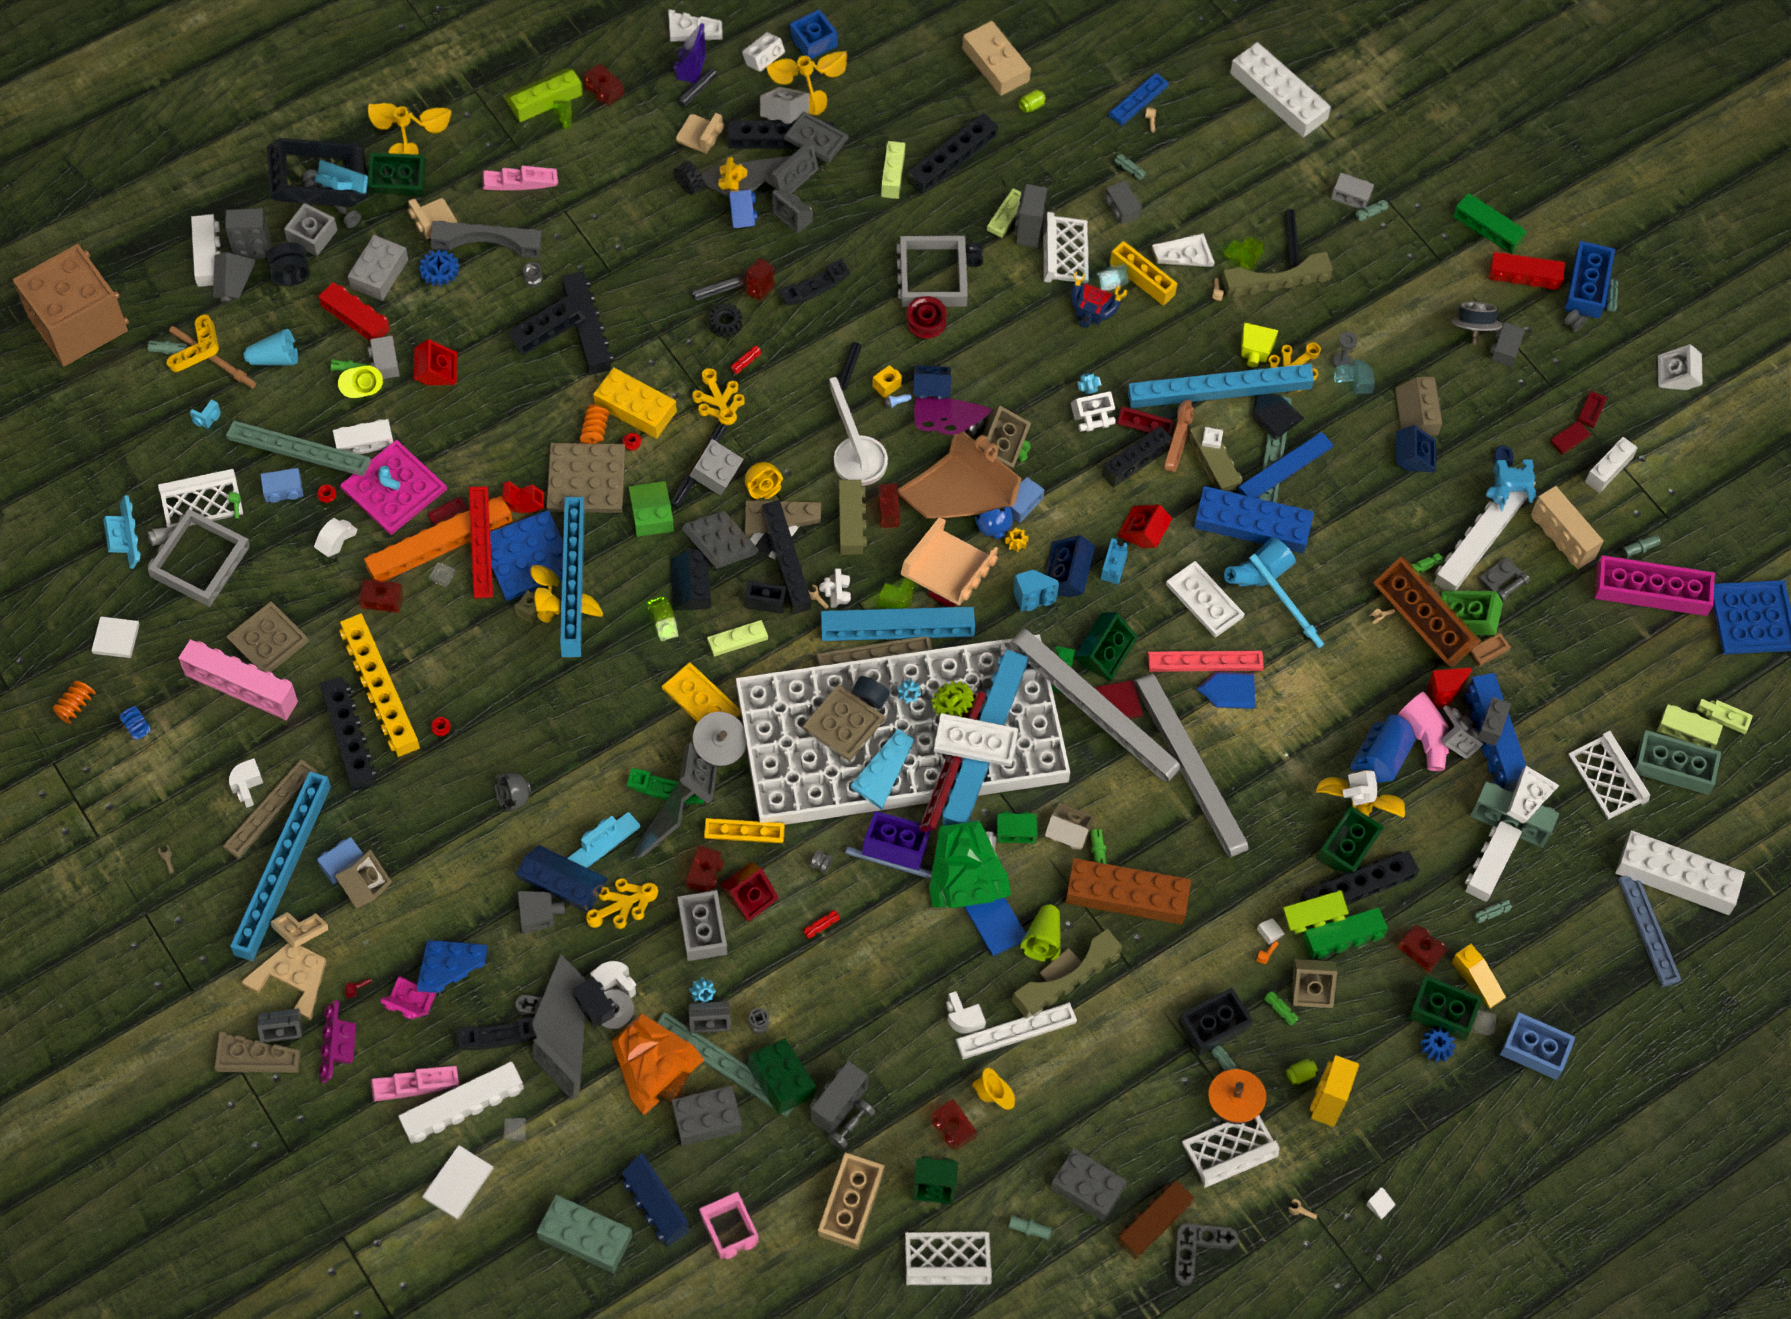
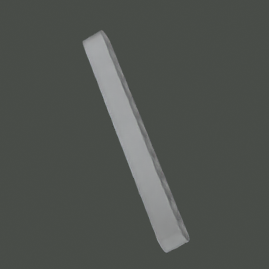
[1009,629,1181,783]
[1134,673,1248,858]

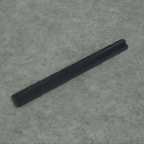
[670,422,729,508]

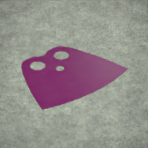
[914,397,994,435]

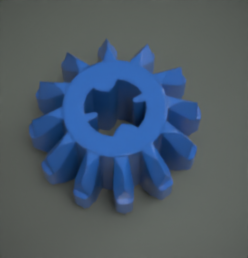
[120,706,151,740]
[1420,1027,1456,1063]

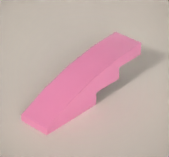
[482,166,558,190]
[371,1066,459,1101]

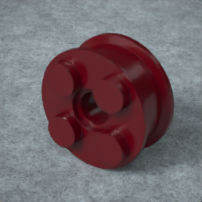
[906,296,947,339]

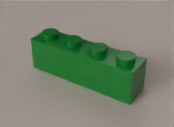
[1453,193,1527,254]
[1302,907,1388,959]

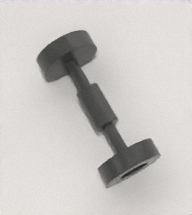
[327,188,361,228]
[1332,332,1358,371]
[828,1099,875,1150]

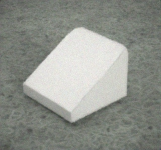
[1257,918,1285,945]
[1366,1187,1395,1219]

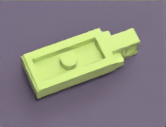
[1696,699,1753,734]

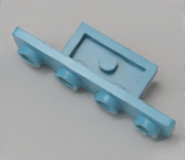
[315,160,368,193]
[103,495,140,569]
[568,812,640,868]

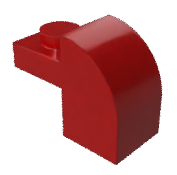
[502,481,544,513]

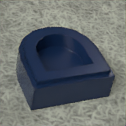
[1493,446,1513,466]

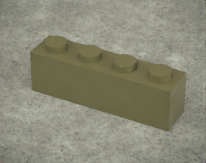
[1188,422,1243,493]
[839,480,867,555]

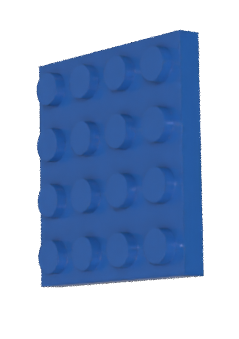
[490,510,563,601]
[1713,580,1791,655]

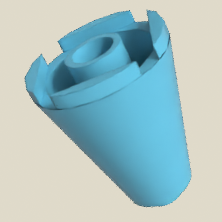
[244,329,298,366]

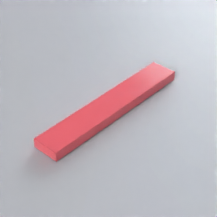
[1148,651,1264,672]

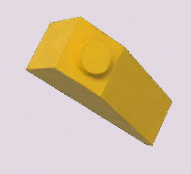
[1451,944,1506,1009]

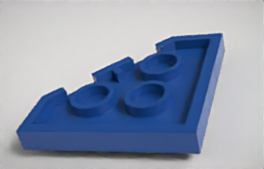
[417,940,488,993]

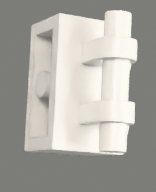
[1071,391,1115,432]

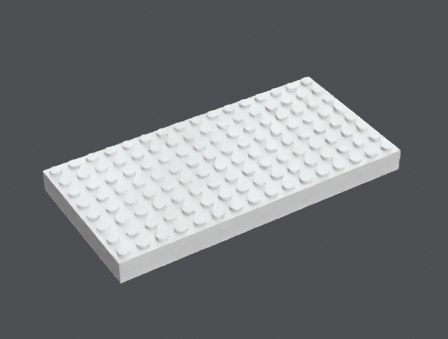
[736,634,1070,825]

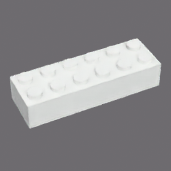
[1230,42,1331,138]
[1616,831,1745,915]

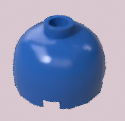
[975,507,1013,539]

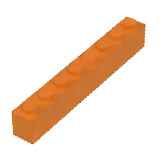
[364,496,513,585]

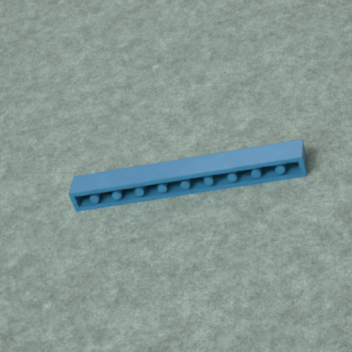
[1128,364,1314,409]
[560,497,585,657]
[940,650,1028,825]
[230,771,331,961]

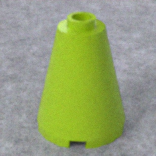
[1020,904,1061,961]

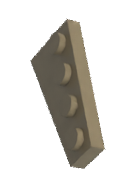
[745,501,821,537]
[215,1031,301,1073]

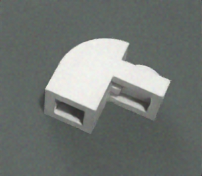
[314,518,358,557]
[229,758,263,808]
[1343,771,1377,806]
[590,961,636,998]
[946,991,986,1034]

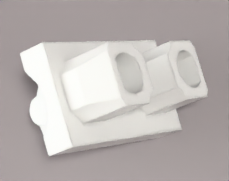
[819,569,851,608]

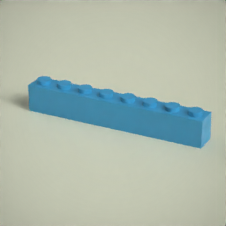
[821,607,975,641]

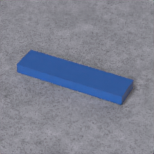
[1109,73,1169,126]

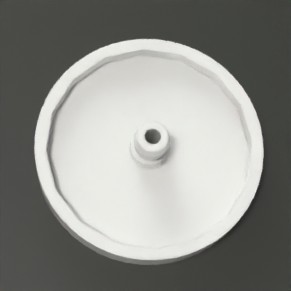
[834,436,888,486]

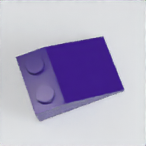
[674,23,706,83]

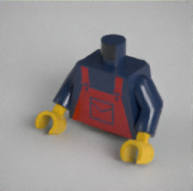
[1071,272,1127,328]

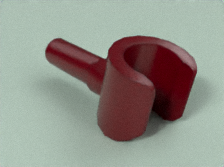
[345,978,372,998]

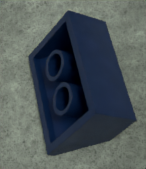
[1045,535,1095,598]

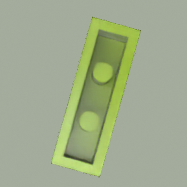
[1283,890,1349,934]

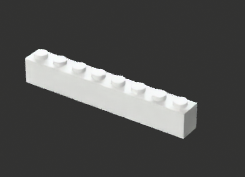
[1434,482,1536,591]

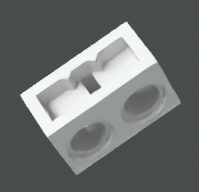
[742,33,785,71]

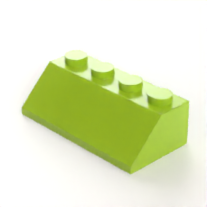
[504,68,582,122]

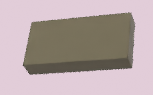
[1039,948,1082,982]

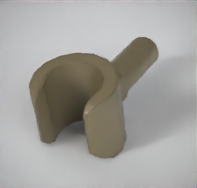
[158,845,174,874]

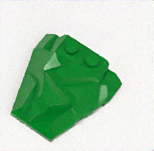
[929,820,1011,908]

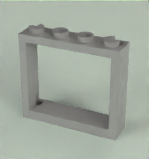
[897,236,968,307]
[148,509,250,607]

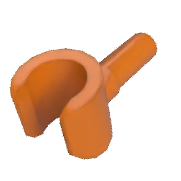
[1256,941,1279,964]

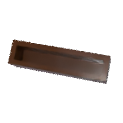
[1118,1180,1195,1260]

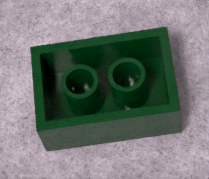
[368,153,426,196]
[1408,975,1483,1041]
[747,1038,816,1115]
[912,1156,958,1204]

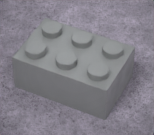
[348,235,408,301]
[678,890,727,961]

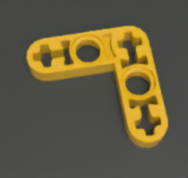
[167,315,219,372]

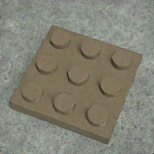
[226,601,309,672]
[803,684,885,762]

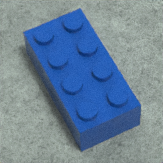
[1564,241,1615,319]

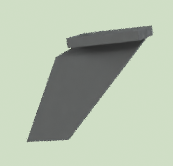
[532,954,587,1101]

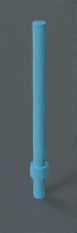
[1249,554,1324,648]

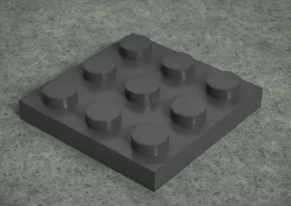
[682,511,759,568]

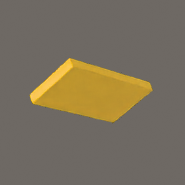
[662,662,741,723]

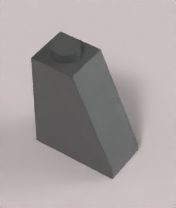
[213,252,255,303]

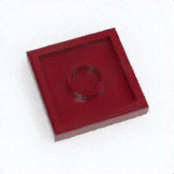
[1096,680,1143,719]

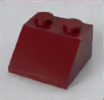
[720,862,779,922]

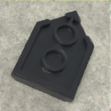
[1252,395,1304,440]

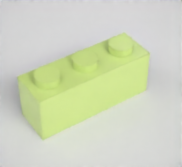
[881,141,905,199]
[1657,704,1723,749]

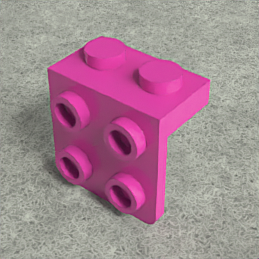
[380,976,436,1019]

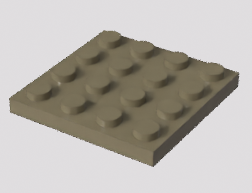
[547,443,625,513]

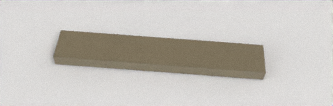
[816,637,932,666]
[223,759,317,859]

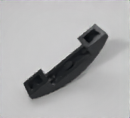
[778,258,851,306]
[457,1017,536,1050]

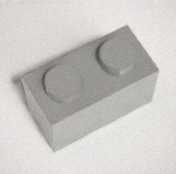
[1331,173,1374,210]
[368,336,400,379]

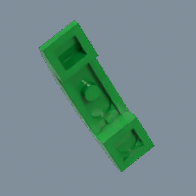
[627,768,704,804]

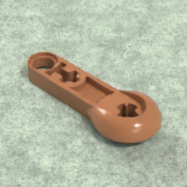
[1165,400,1194,472]

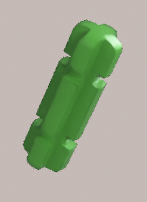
[1411,554,1443,572]
[1265,991,1298,1026]

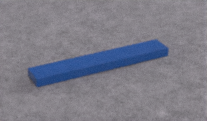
[1238,432,1333,498]

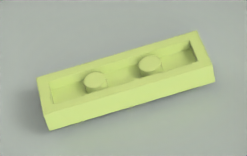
[987,189,1021,238]
[707,620,768,657]

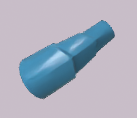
[1224,537,1296,586]

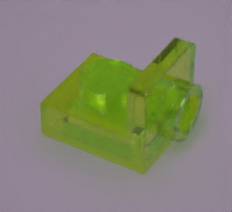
[554,100,573,129]

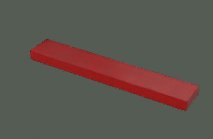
[469,486,493,599]

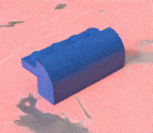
[1350,715,1416,783]

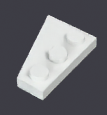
[669,9,722,41]
[1152,234,1214,267]
[1507,766,1559,824]

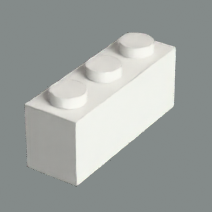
[333,419,393,454]
[1585,437,1638,493]

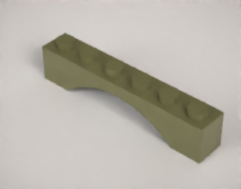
[1222,252,1333,298]
[1012,929,1123,1019]

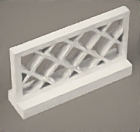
[1043,212,1088,283]
[158,469,243,528]
[1568,731,1650,820]
[1182,1115,1279,1188]
[905,1232,991,1285]

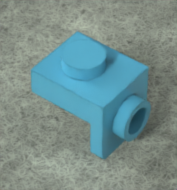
[190,400,220,429]

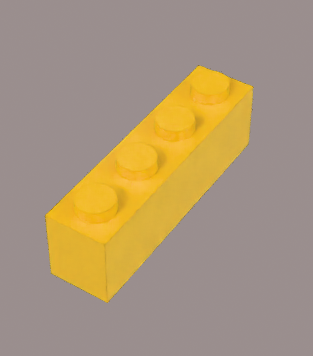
[1110,241,1178,306]

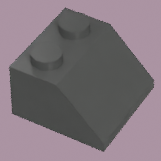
[772,190,813,234]

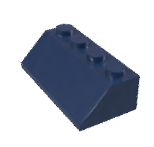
[515,845,608,913]
[621,1153,689,1247]

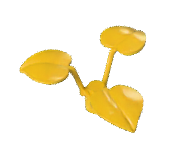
[767,51,847,116]
[368,103,451,155]
[530,565,603,623]
[1316,770,1405,818]

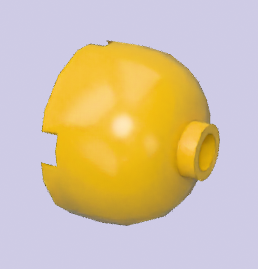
[745,462,783,500]

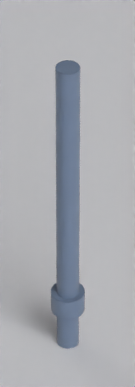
[845,846,932,879]

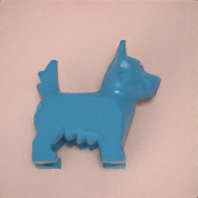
[1486,460,1537,512]

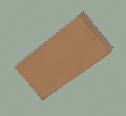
[1469,633,1511,667]

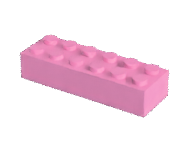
[178,639,298,721]

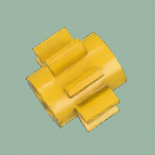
[1005,527,1029,552]

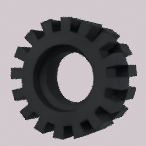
[674,160,705,195]
[709,303,742,338]

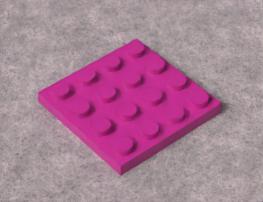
[340,440,447,535]

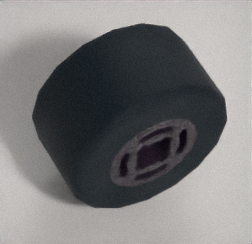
[851,676,890,709]

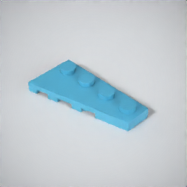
[851,729,914,810]

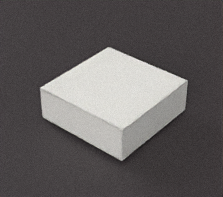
[1202,427,1223,449]

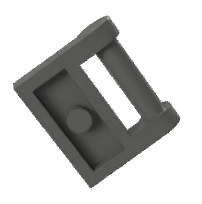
[1478,557,1530,602]

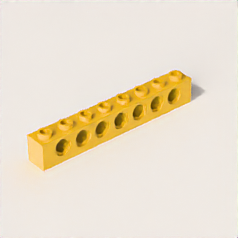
[339,613,420,757]

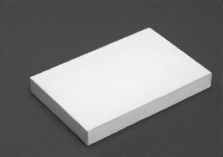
[423,1146,494,1220]

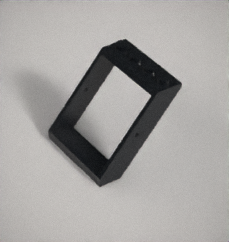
[267,138,369,207]

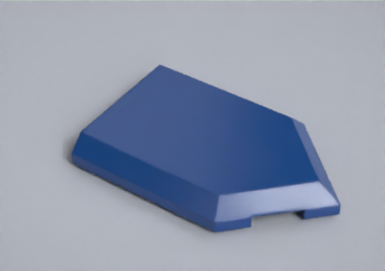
[1196,672,1255,709]

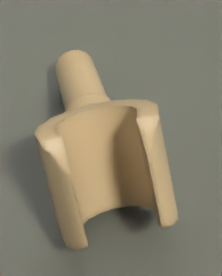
[1145,108,1156,132]
[1212,278,1224,301]
[808,585,829,609]
[1369,609,1395,624]
[1289,1199,1317,1220]

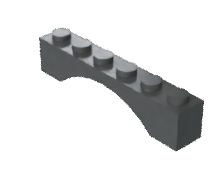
[431,221,542,259]

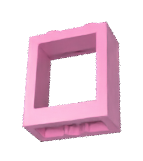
[700,1192,759,1259]

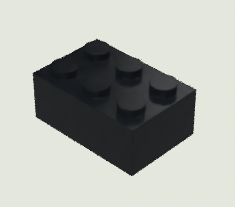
[1178,988,1253,1056]

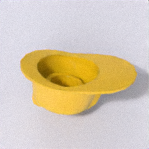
[972,1068,1015,1110]

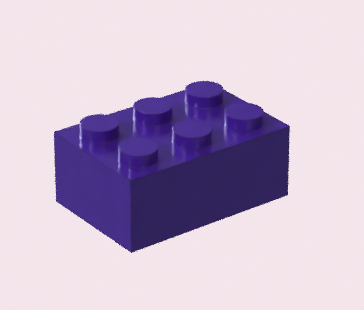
[862,811,931,871]

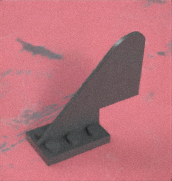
[702,142,819,197]
[634,742,718,859]

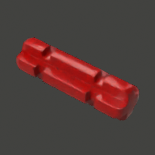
[731,345,761,374]
[803,910,839,939]

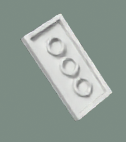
[1166,561,1245,638]
[933,713,1018,767]

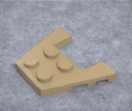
[242,943,326,1020]

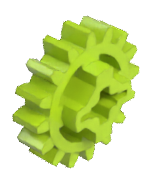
[931,680,974,717]

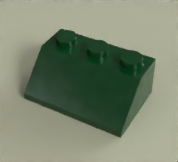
[1075,612,1138,681]
[1316,806,1384,873]

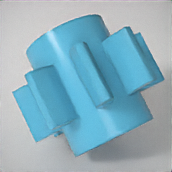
[1077,373,1101,394]
[897,678,922,704]
[689,977,716,1003]

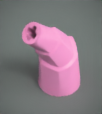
[1397,692,1450,771]

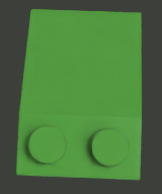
[628,481,674,537]
[1441,591,1503,635]

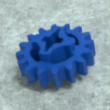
[419,249,460,287]

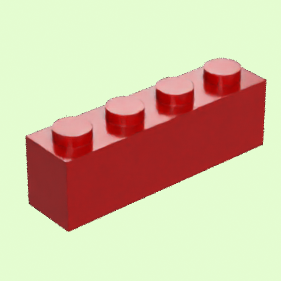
[1489,252,1565,290]
[318,282,390,342]

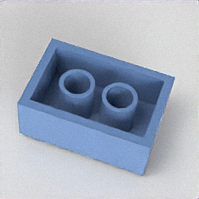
[1500,1012,1576,1080]

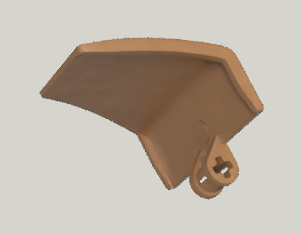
[897,431,1021,518]

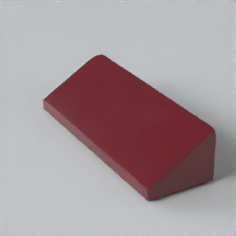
[1117,406,1175,436]

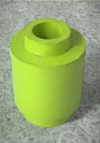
[1019,89,1046,113]
[1286,1058,1318,1085]

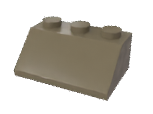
[1395,377,1442,436]
[982,406,1031,469]

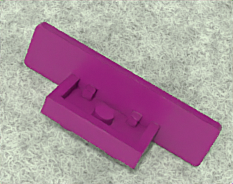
[319,1000,356,1083]

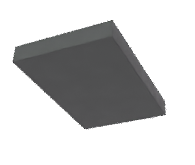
[785,112,848,163]

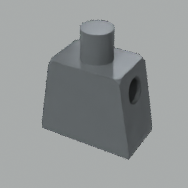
[518,891,565,934]

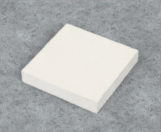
[92,617,140,658]

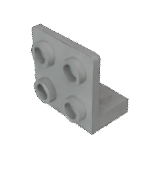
[1441,705,1483,760]

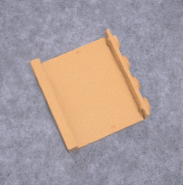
[901,517,998,606]

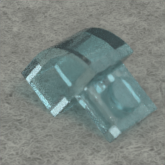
[1097,264,1130,291]
[1334,359,1375,394]

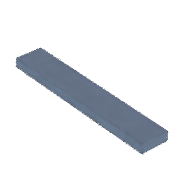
[1618,876,1681,987]

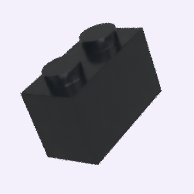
[745,581,786,614]
[572,977,616,1029]

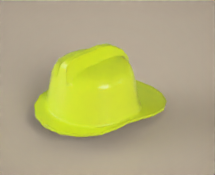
[338,366,383,398]

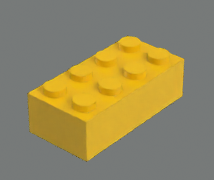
[593,367,677,439]
[1309,1055,1359,1127]

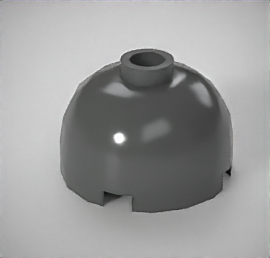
[494,772,531,812]

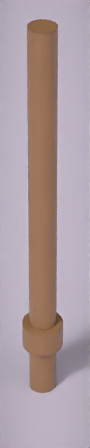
[169,326,257,389]

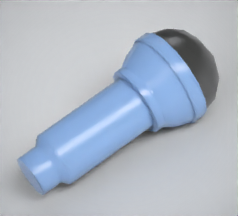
[884,394,911,408]

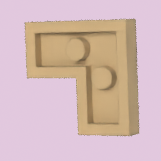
[271,912,328,948]

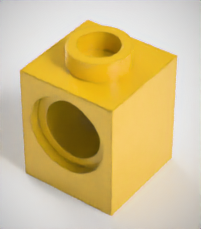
[873,365,902,399]

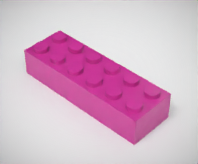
[1595,556,1715,616]

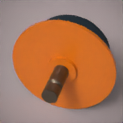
[1209,1069,1266,1124]

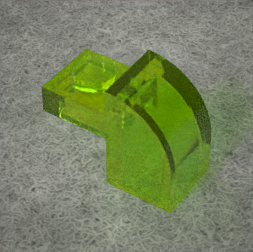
[1224,236,1264,269]
[877,577,916,609]
[647,596,679,641]

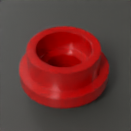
[623,433,641,451]
[317,484,336,503]
[431,717,451,736]

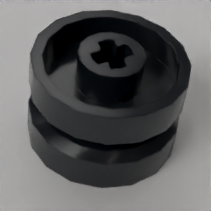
[266,242,310,286]

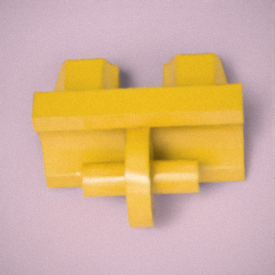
[718,157,747,191]

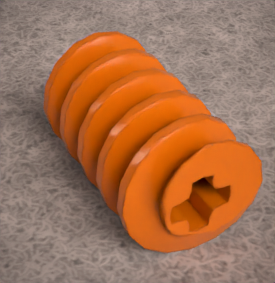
[580,405,609,444]
[53,681,96,724]

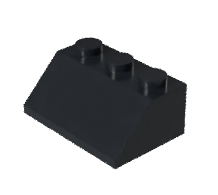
[670,548,711,611]

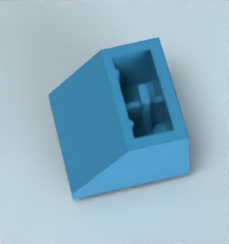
[1013,570,1059,612]

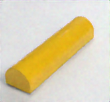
[704,818,785,843]

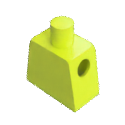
[1241,323,1278,367]

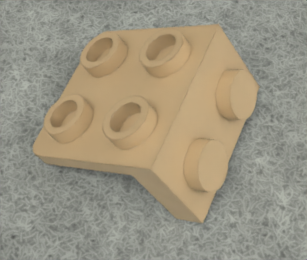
[676,113,724,154]
[408,198,457,240]

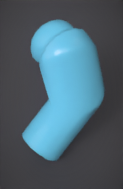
[378,466,401,490]

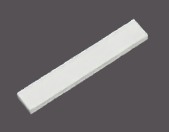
[830,377,869,472]
[956,1003,1077,1060]

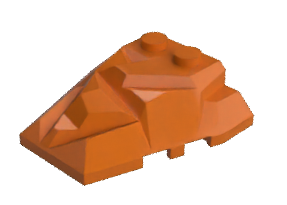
[612,1013,705,1115]

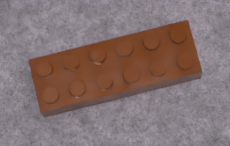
[1373,557,1481,667]
[1066,858,1191,925]

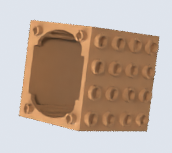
[12,244,129,367]

